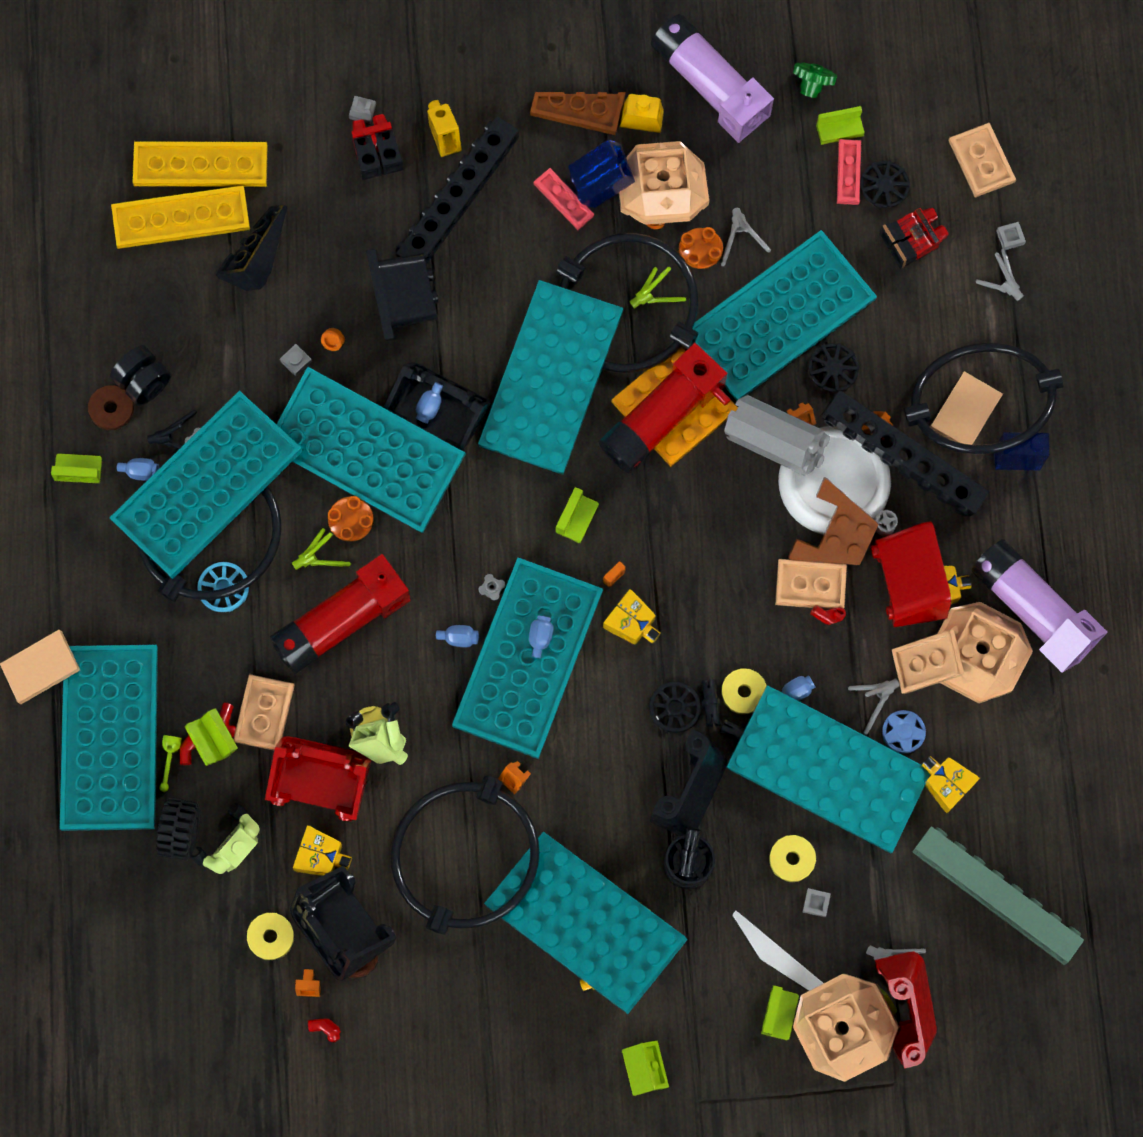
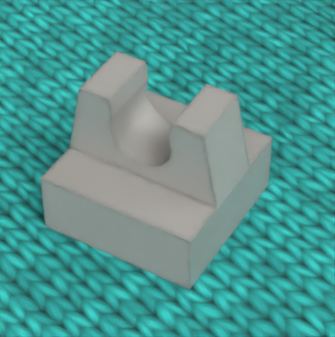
[349,96,376,124]

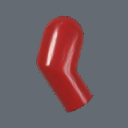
[810,605,846,625]
[219,703,236,738]
[180,735,195,765]
[308,1018,341,1042]

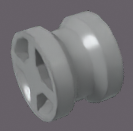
[875,510,898,536]

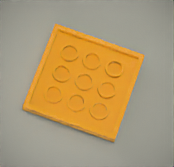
[611,347,738,467]

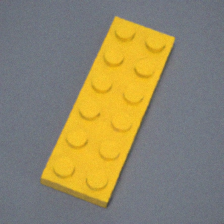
[133,142,268,187]
[111,185,250,249]

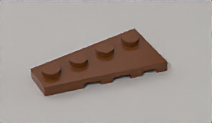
[530,92,626,135]

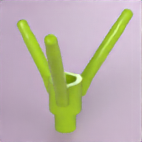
[629,267,686,309]
[292,528,351,570]

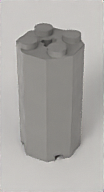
[724,395,830,476]

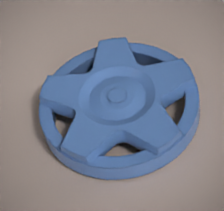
[882,710,926,754]

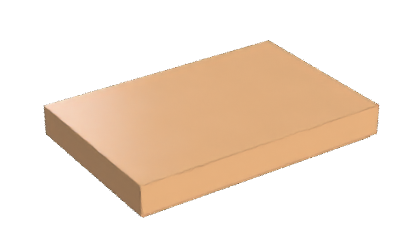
[948,123,1016,198]
[931,371,1003,445]
[775,559,847,609]
[0,630,80,704]
[891,630,964,694]
[233,674,295,751]

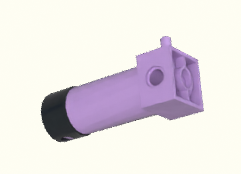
[651,14,774,143]
[971,539,1108,673]

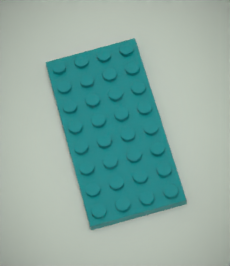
[693,230,877,401]
[478,280,623,475]
[276,367,466,533]
[109,390,303,579]
[452,557,603,759]
[60,645,158,831]
[726,685,930,853]
[484,832,687,1014]

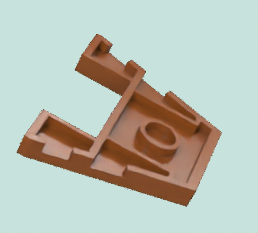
[788,477,879,565]

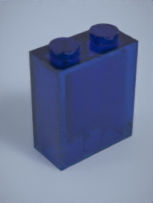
[568,140,635,208]
[995,432,1049,470]

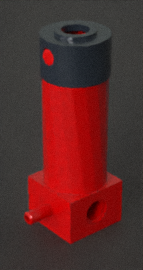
[598,343,731,473]
[270,554,410,674]

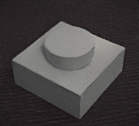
[996,222,1026,250]
[280,344,312,376]
[802,888,831,917]

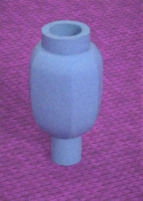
[415,382,443,423]
[117,458,160,481]
[529,615,553,658]
[436,625,479,647]
[782,676,816,701]

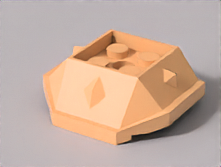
[617,141,709,225]
[937,602,1033,703]
[793,974,899,1082]

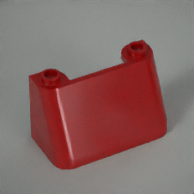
[871,521,951,627]
[265,736,371,821]
[875,951,937,1069]

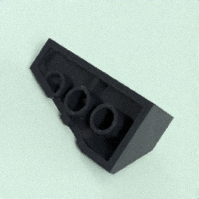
[216,204,287,291]

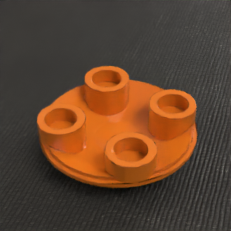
[679,227,723,269]
[328,496,373,542]

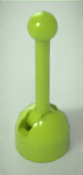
[159,735,182,792]

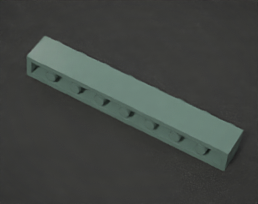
[912,826,1084,965]

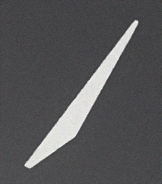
[733,910,824,991]

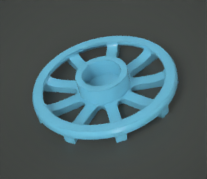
[197,562,249,612]

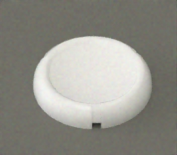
[778,426,891,535]

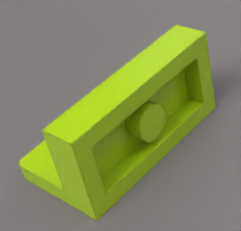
[816,106,864,145]
[51,454,102,483]
[556,487,599,543]
[185,708,238,766]
[761,986,799,1040]
[622,1041,669,1096]

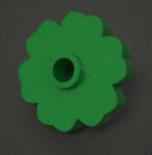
[793,62,837,98]

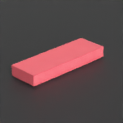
[837,139,861,205]
[534,168,594,230]

